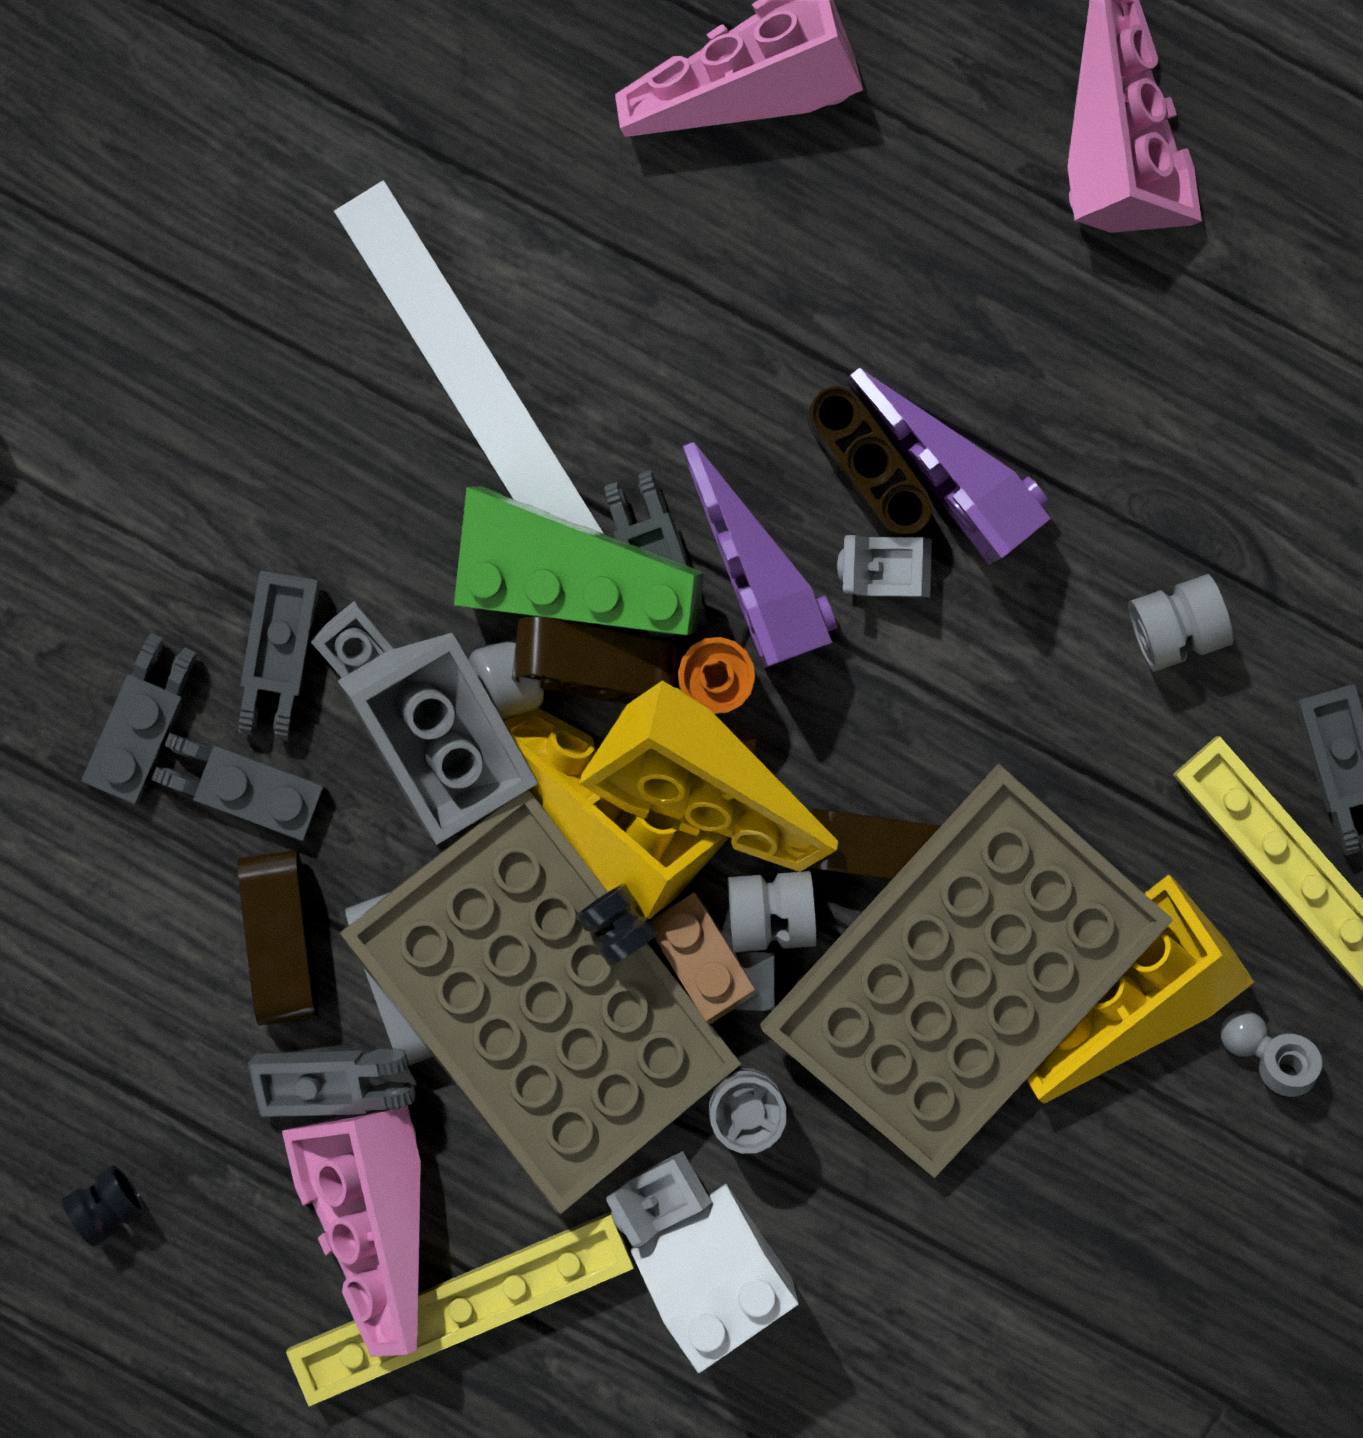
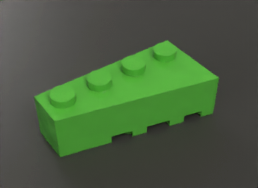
[454,486,704,635]

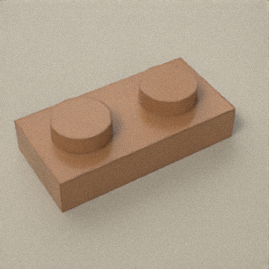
[650,892,759,1024]

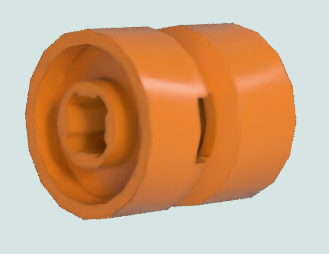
[677,637,755,714]

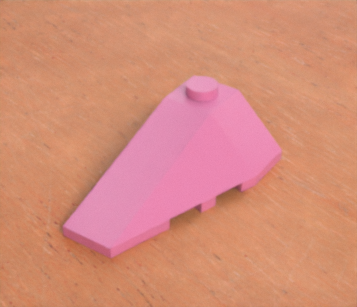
[615,0,863,137]
[1067,0,1202,233]
[282,1105,421,1357]

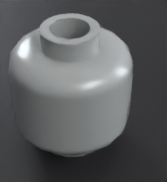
[468,638,544,721]

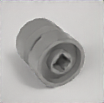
[1128,574,1234,672]
[728,871,816,952]
[709,1068,786,1154]

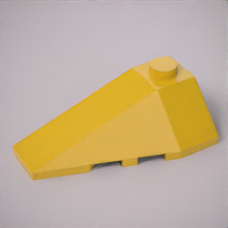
[579,680,838,872]
[504,708,729,919]
[1027,874,1254,1104]

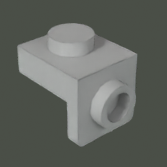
[837,535,932,598]
[606,1151,712,1248]

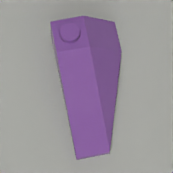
[847,368,1051,565]
[682,442,837,669]

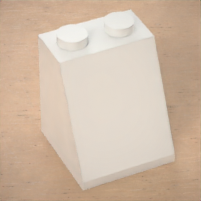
[631,1184,799,1373]

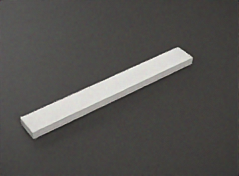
[334,180,603,533]

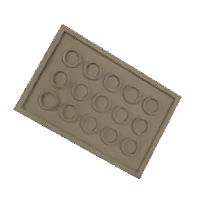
[760,763,1173,1178]
[338,790,741,1214]

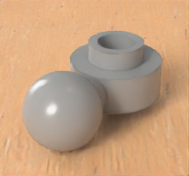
[1220,1010,1322,1097]

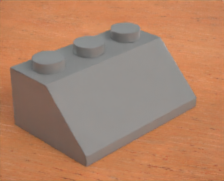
[338,633,538,845]

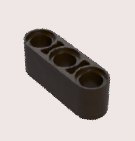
[807,386,932,537]
[511,617,680,705]
[809,808,941,879]
[238,850,319,1026]

